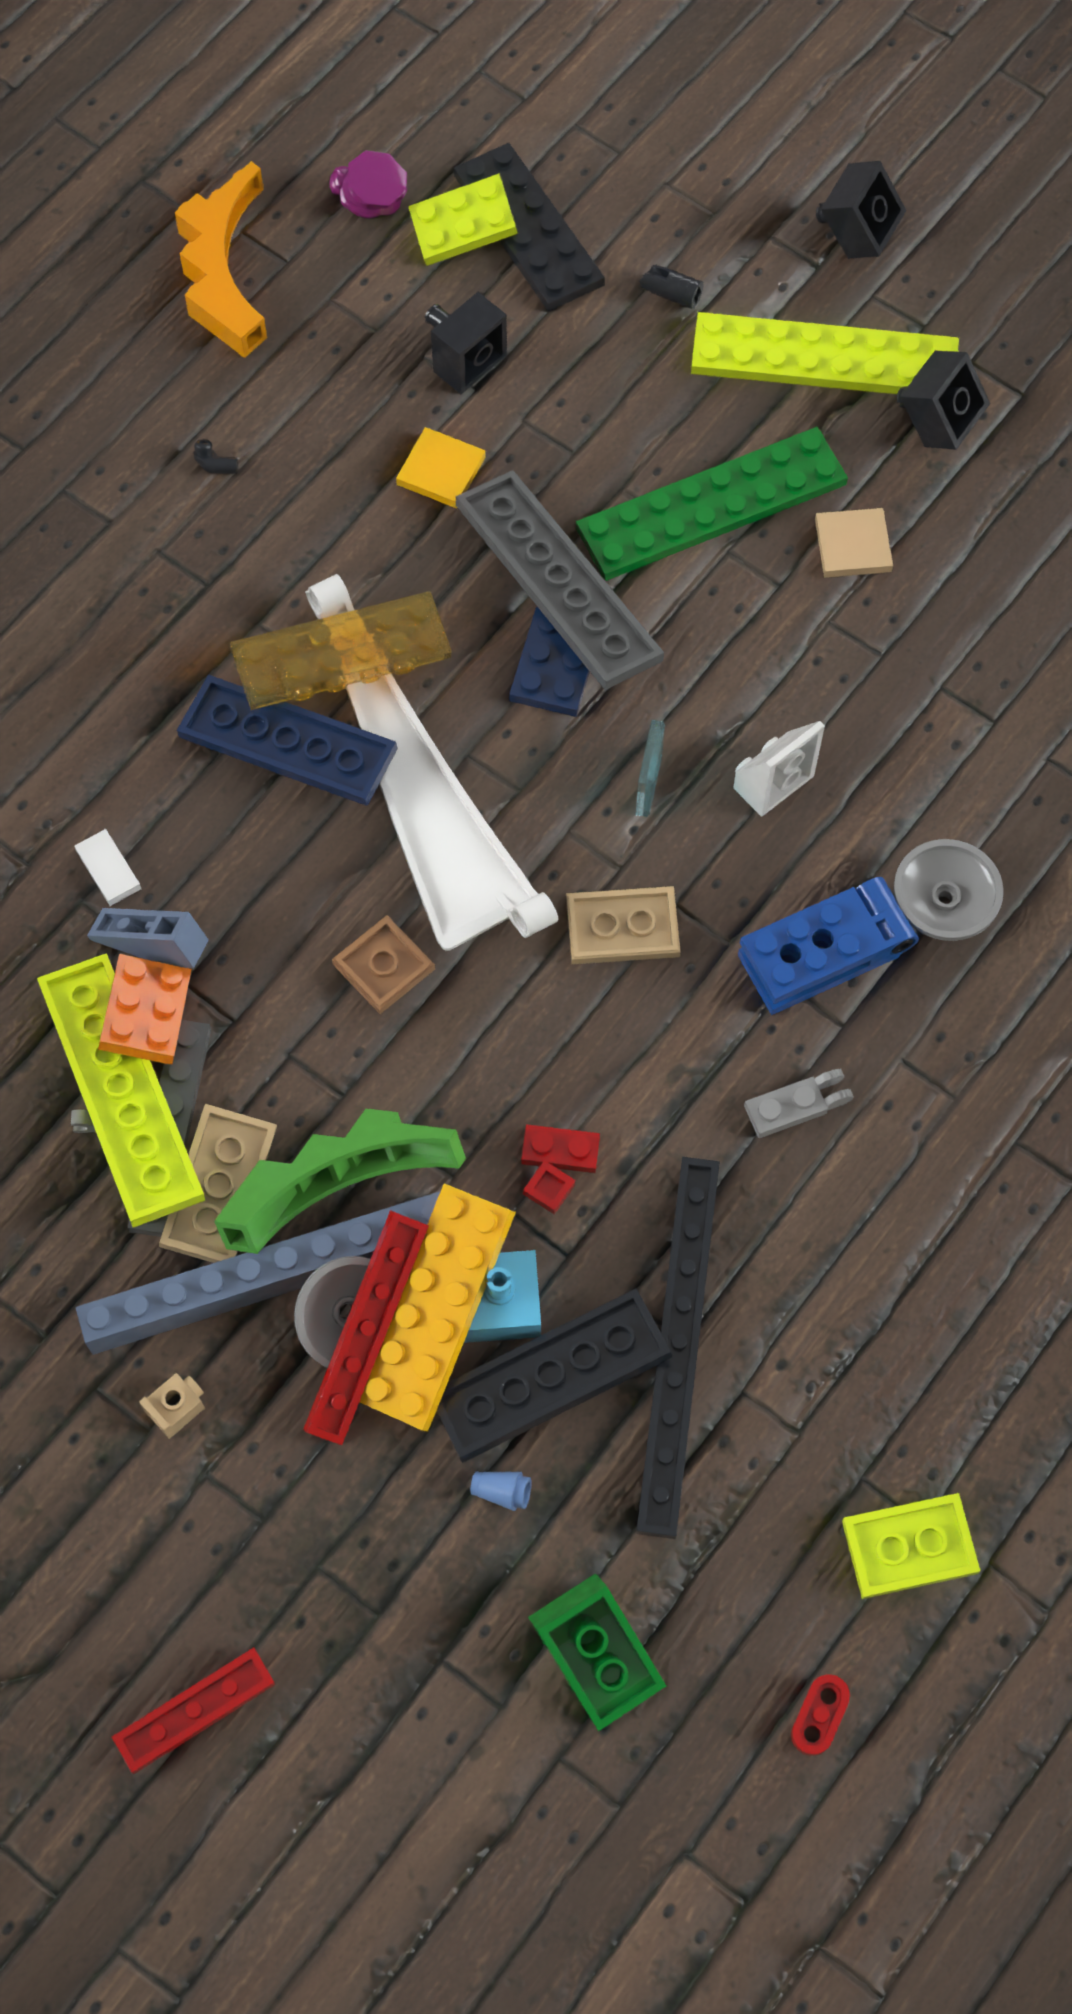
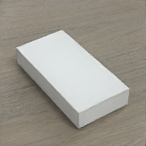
[74,829,141,906]

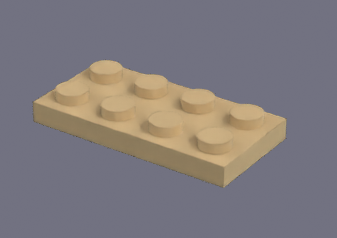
[159,1104,277,1263]

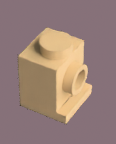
[139,1373,205,1439]

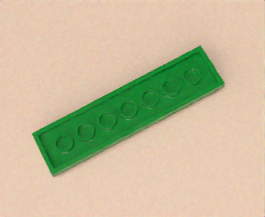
[576,426,848,581]

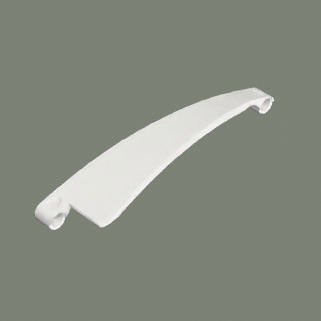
[305,574,558,951]

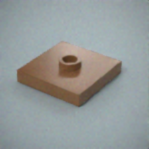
[332,915,435,1014]

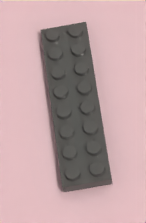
[456,470,664,690]

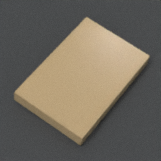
[566,886,681,964]

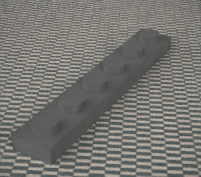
[128,1020,211,1237]

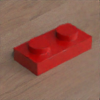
[521,1124,600,1173]

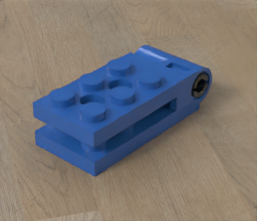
[738,877,919,1015]

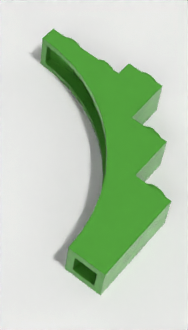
[214,1108,466,1254]

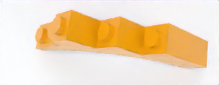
[175,161,267,358]

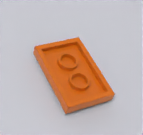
[98,954,192,1065]

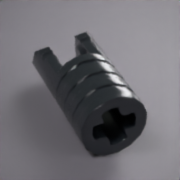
[639,264,704,310]

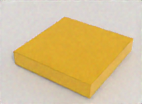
[396,427,486,508]

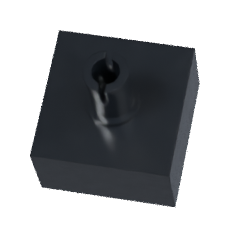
[816,160,907,259]
[425,292,507,394]
[897,350,991,450]

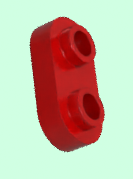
[791,1674,850,1756]

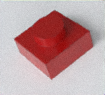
[523,1160,576,1215]

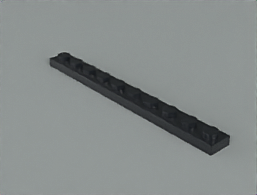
[636,1156,720,1539]

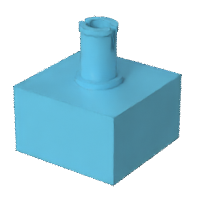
[464,1250,541,1343]

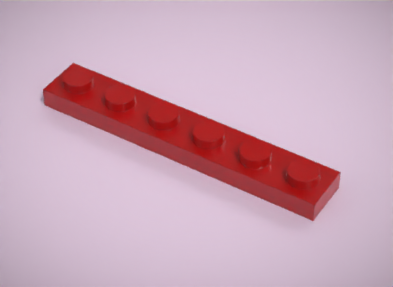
[303,1210,429,1445]

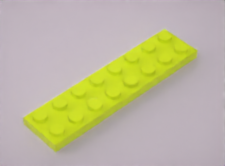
[691,312,959,394]
[37,953,205,1228]

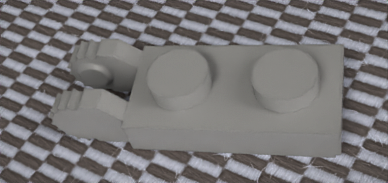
[744,1069,854,1138]

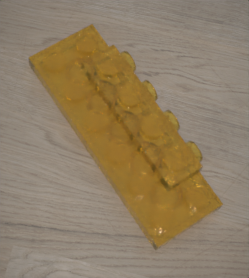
[230,591,452,710]

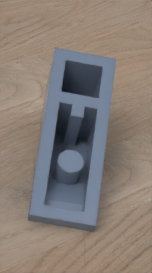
[87,908,209,968]

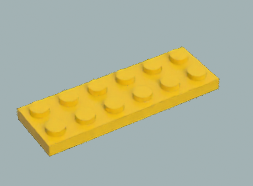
[359,1183,516,1431]

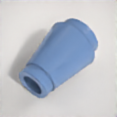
[471,1471,531,1511]

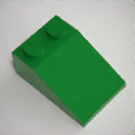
[528,1573,666,1731]

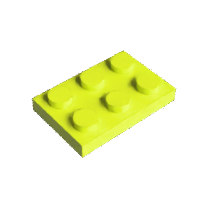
[408,174,518,266]
[842,1493,980,1599]

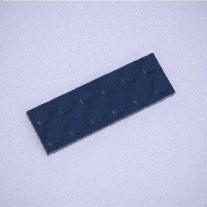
[176,674,398,806]

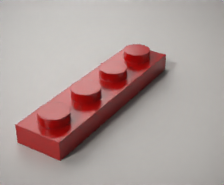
[112,1647,276,1774]

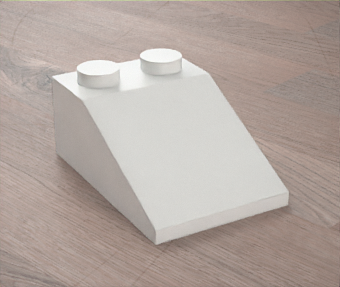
[733,721,825,817]

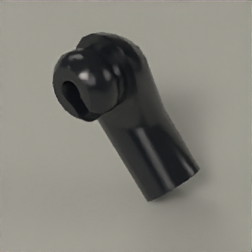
[193,439,238,474]

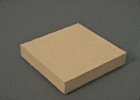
[815,508,893,578]

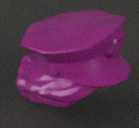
[330,150,407,219]

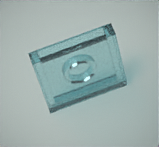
[635,720,665,817]

